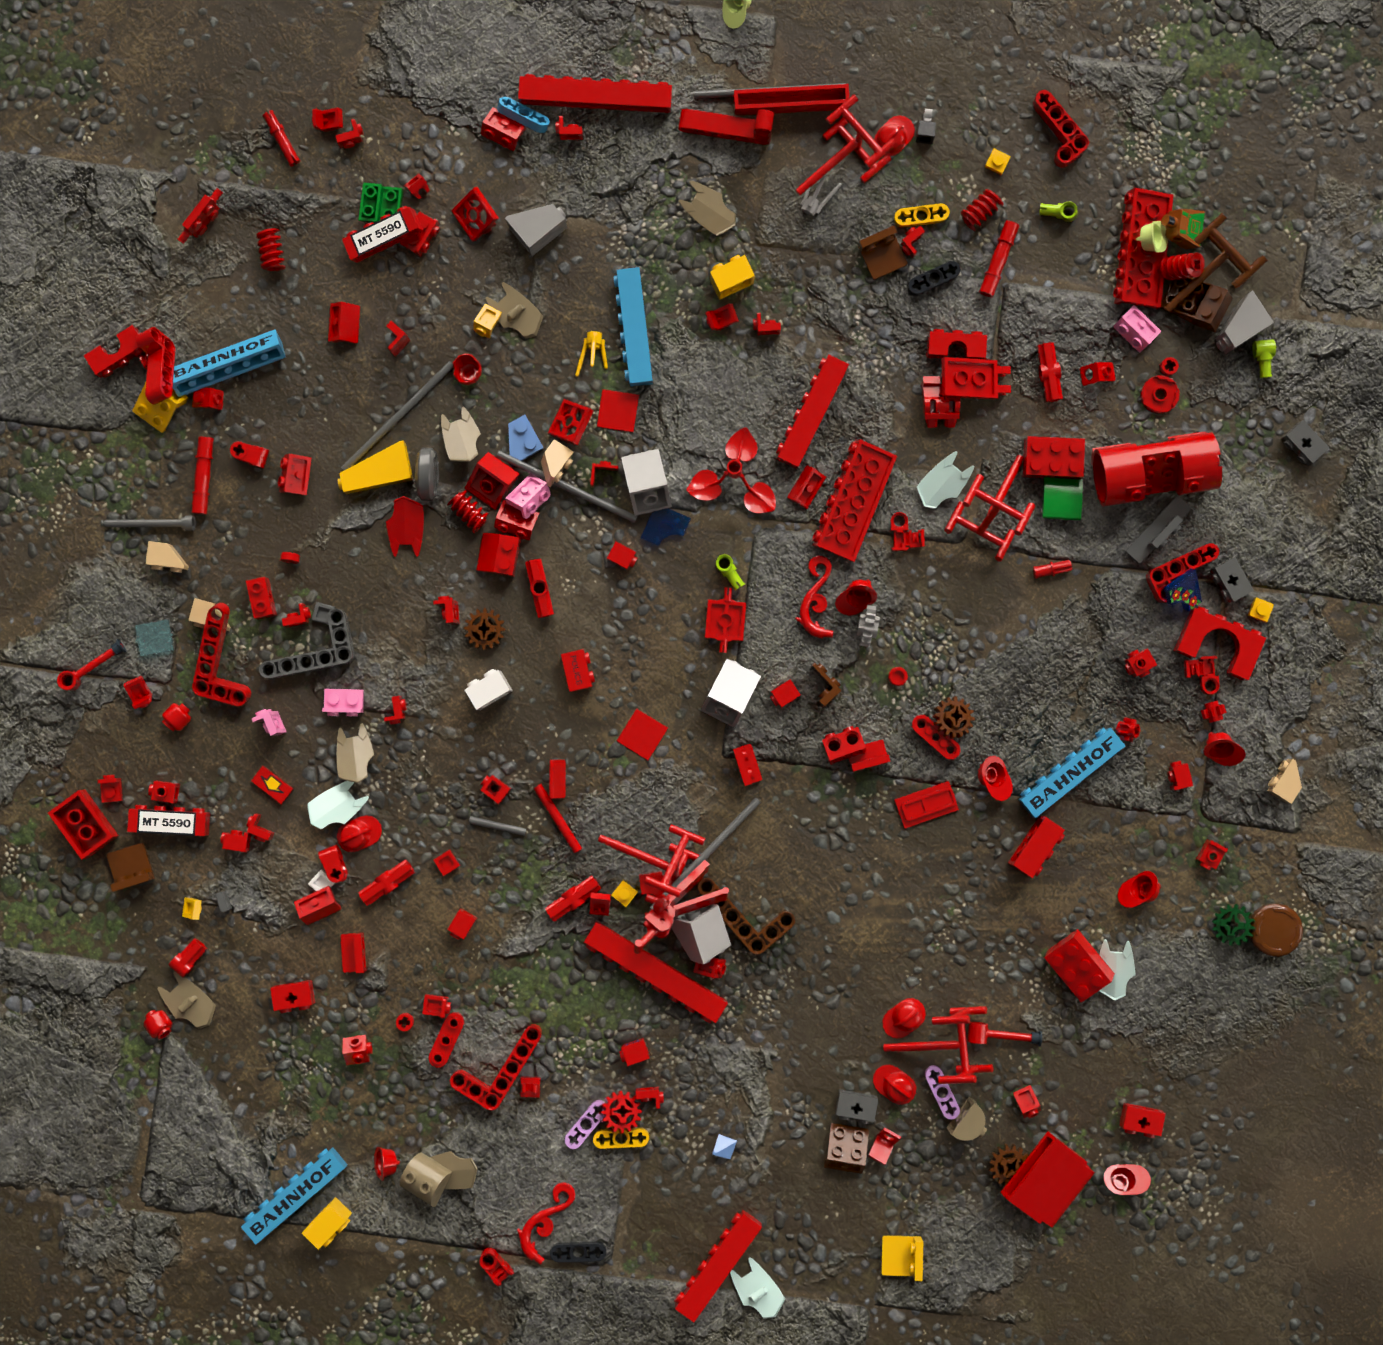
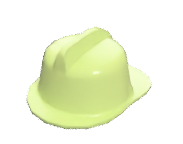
[722,0,752,29]
[1135,221,1168,253]

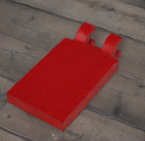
[941,357,1011,400]

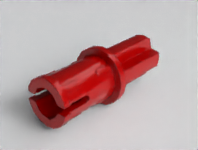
[1033,560,1072,579]

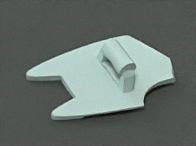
[917,451,974,509]
[308,781,369,829]
[1099,939,1136,1001]
[730,1257,785,1319]

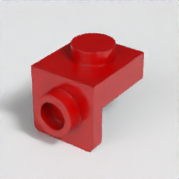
[312,107,343,132]
[335,119,364,149]
[901,226,925,258]
[706,303,739,330]
[192,388,224,410]
[123,676,152,709]
[383,696,407,725]
[246,813,274,842]
[422,994,451,1018]

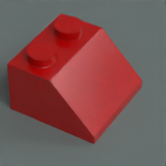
[465,452,519,510]
[476,533,521,577]

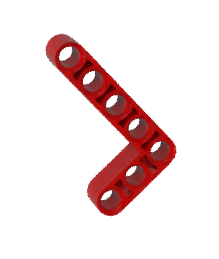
[678,109,774,145]
[192,603,251,706]
[450,1024,542,1110]

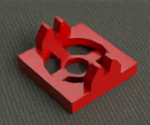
[451,187,499,242]
[548,399,594,446]

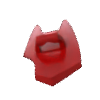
[386,496,424,557]

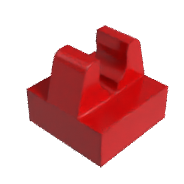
[404,173,430,199]
[520,1076,541,1097]

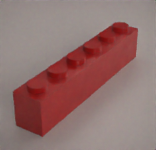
[734,84,850,116]
[776,354,849,469]
[674,1210,762,1322]

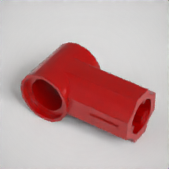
[168,938,207,978]

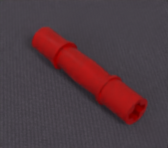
[979,220,1020,298]
[191,436,214,515]

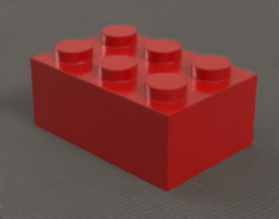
[1023,436,1085,479]
[48,789,119,860]
[1008,815,1065,878]
[1044,929,1115,1003]

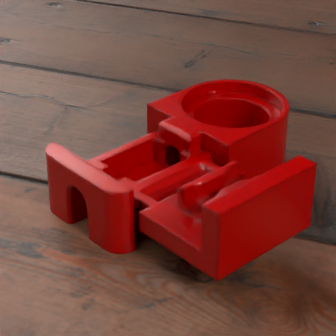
[890,512,925,551]
[1184,656,1220,695]

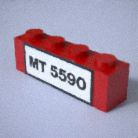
[342,206,424,263]
[127,805,210,836]

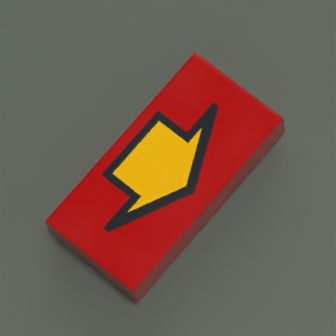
[251,766,294,804]

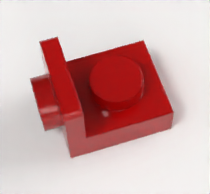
[555,116,583,140]
[753,313,781,336]
[282,603,311,628]
[97,775,123,803]
[589,892,611,916]
[694,957,726,978]
[1013,1085,1041,1118]
[636,1086,664,1109]

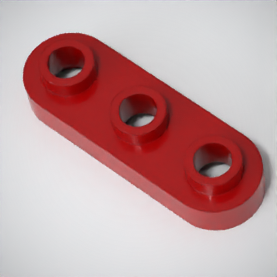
[912,715,960,759]
[429,1012,465,1068]

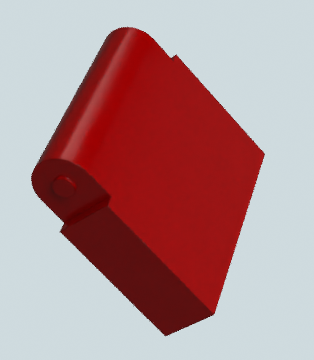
[1000,1131,1095,1228]

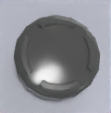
[415,448,439,501]

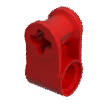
[230,442,270,469]
[318,844,348,883]
[479,1247,514,1286]

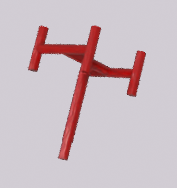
[795,94,897,196]
[944,455,1035,562]
[598,824,706,904]
[883,1006,993,1084]

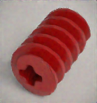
[960,189,1004,231]
[256,228,286,271]
[1160,252,1205,281]
[447,490,488,533]

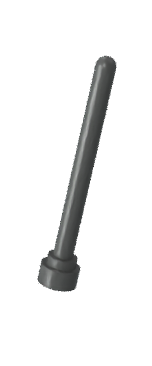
[103,515,196,531]

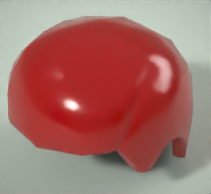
[452,353,482,385]

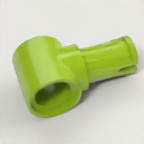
[1039,201,1078,222]
[1252,339,1276,378]
[716,554,745,591]

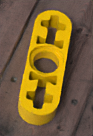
[894,203,950,228]
[593,1128,649,1149]

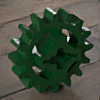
[1212,904,1256,946]

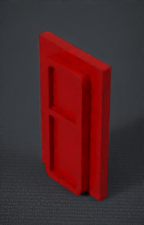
[894,781,959,828]

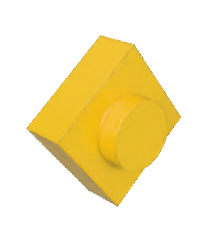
[985,148,1011,175]
[1248,597,1274,623]
[611,880,638,907]
[182,897,202,920]

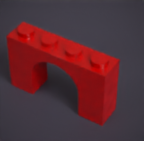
[1174,606,1266,681]

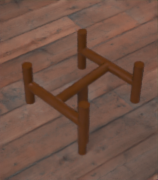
[1165,213,1268,312]

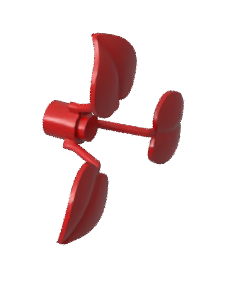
[686,427,776,514]

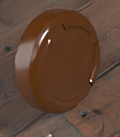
[1249,903,1303,957]

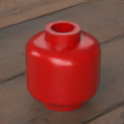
[162,703,191,732]
[143,1010,173,1039]

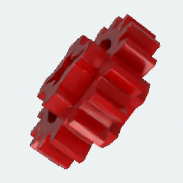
[599,1091,642,1134]

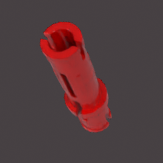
[262,110,300,167]

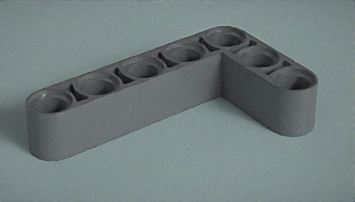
[259,609,355,679]

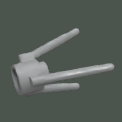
[800,175,842,216]

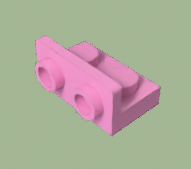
[1113,305,1161,352]
[505,474,551,519]
[322,689,364,716]
[251,709,286,736]

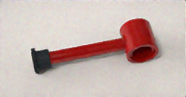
[57,639,127,691]
[967,1022,1042,1047]

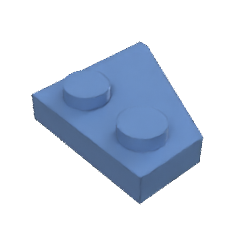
[508,415,544,466]

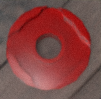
[1140,375,1180,414]

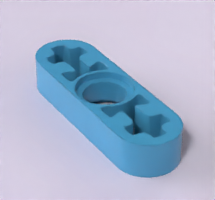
[497,97,550,133]

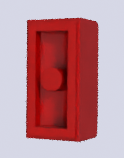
[787,466,826,509]
[549,760,566,798]

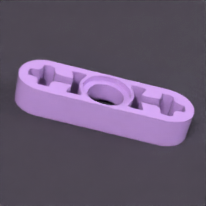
[925,1065,960,1119]
[565,1100,605,1149]

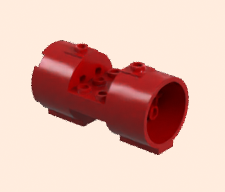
[1091,431,1222,507]

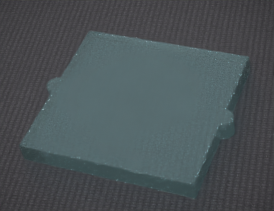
[135,619,174,656]

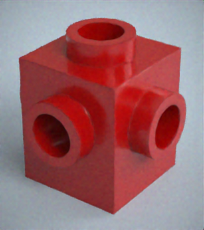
[1124,648,1157,678]
[342,1035,373,1065]

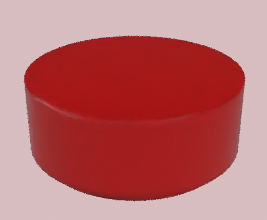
[280,552,300,564]
[888,667,908,686]

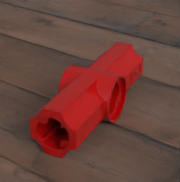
[1037,342,1063,402]
[525,558,554,618]
[358,859,415,906]
[545,875,601,922]

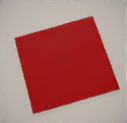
[597,389,639,432]
[617,708,668,760]

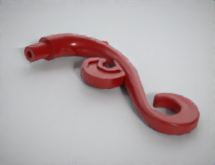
[795,556,833,639]
[517,1182,576,1265]

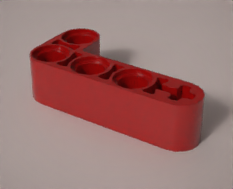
[1033,90,1089,168]
[136,327,175,405]
[1146,543,1219,603]

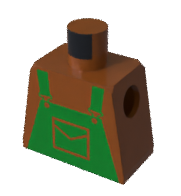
[1161,209,1205,250]

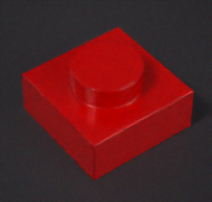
[433,850,460,876]

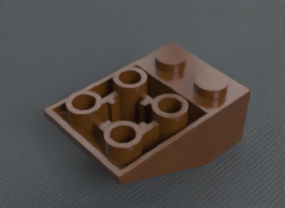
[1161,278,1233,333]

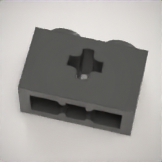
[1282,420,1329,466]
[1211,557,1254,603]
[835,1089,878,1124]

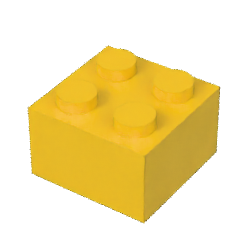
[710,255,755,300]
[302,1197,352,1250]

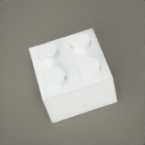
[465,669,513,710]

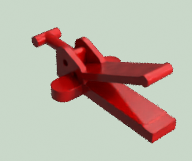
[634,860,729,954]

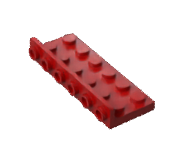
[1113,188,1174,309]
[812,439,897,562]

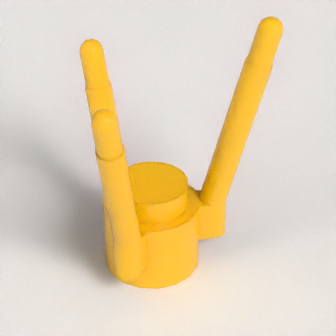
[575,331,608,377]

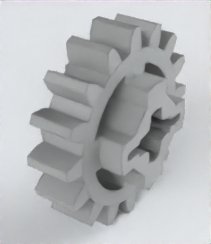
[857,605,880,647]

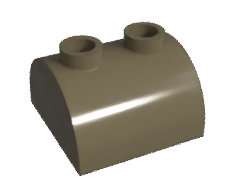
[946,1097,987,1141]
[400,1152,452,1207]

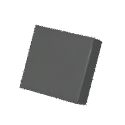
[312,602,335,625]
[215,891,232,912]

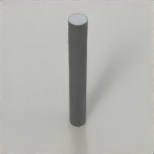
[469,816,527,836]

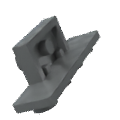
[1126,496,1191,564]

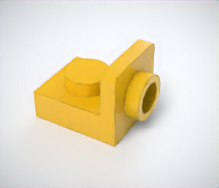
[473,304,502,338]

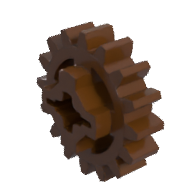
[464,608,506,650]
[932,696,975,739]
[989,1144,1029,1186]

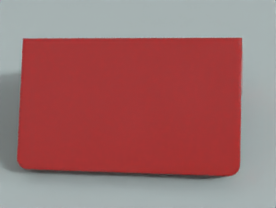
[328,302,360,344]
[386,321,411,357]
[848,740,890,771]
[294,886,341,925]
[341,932,366,973]

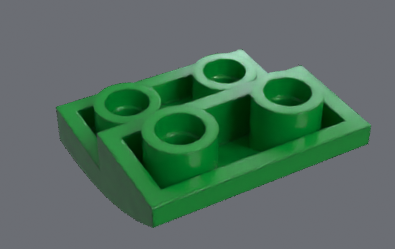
[358,182,404,223]
[1042,477,1083,520]

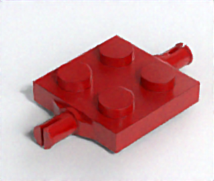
[177,188,223,244]
[705,587,746,653]

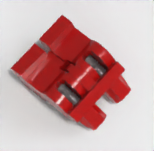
[921,376,961,428]

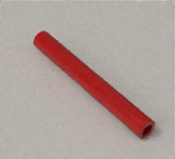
[533,784,582,853]

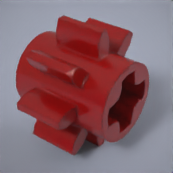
[1201,700,1227,723]
[1116,718,1140,742]

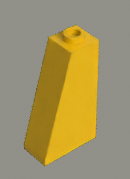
[338,441,413,494]

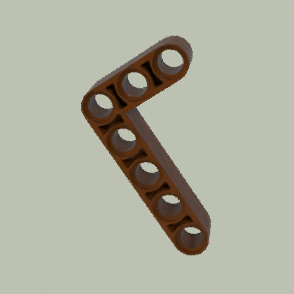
[698,877,795,955]

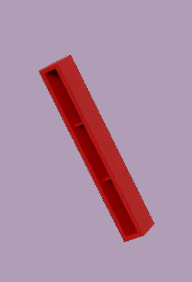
[518,74,672,113]
[584,921,728,1023]

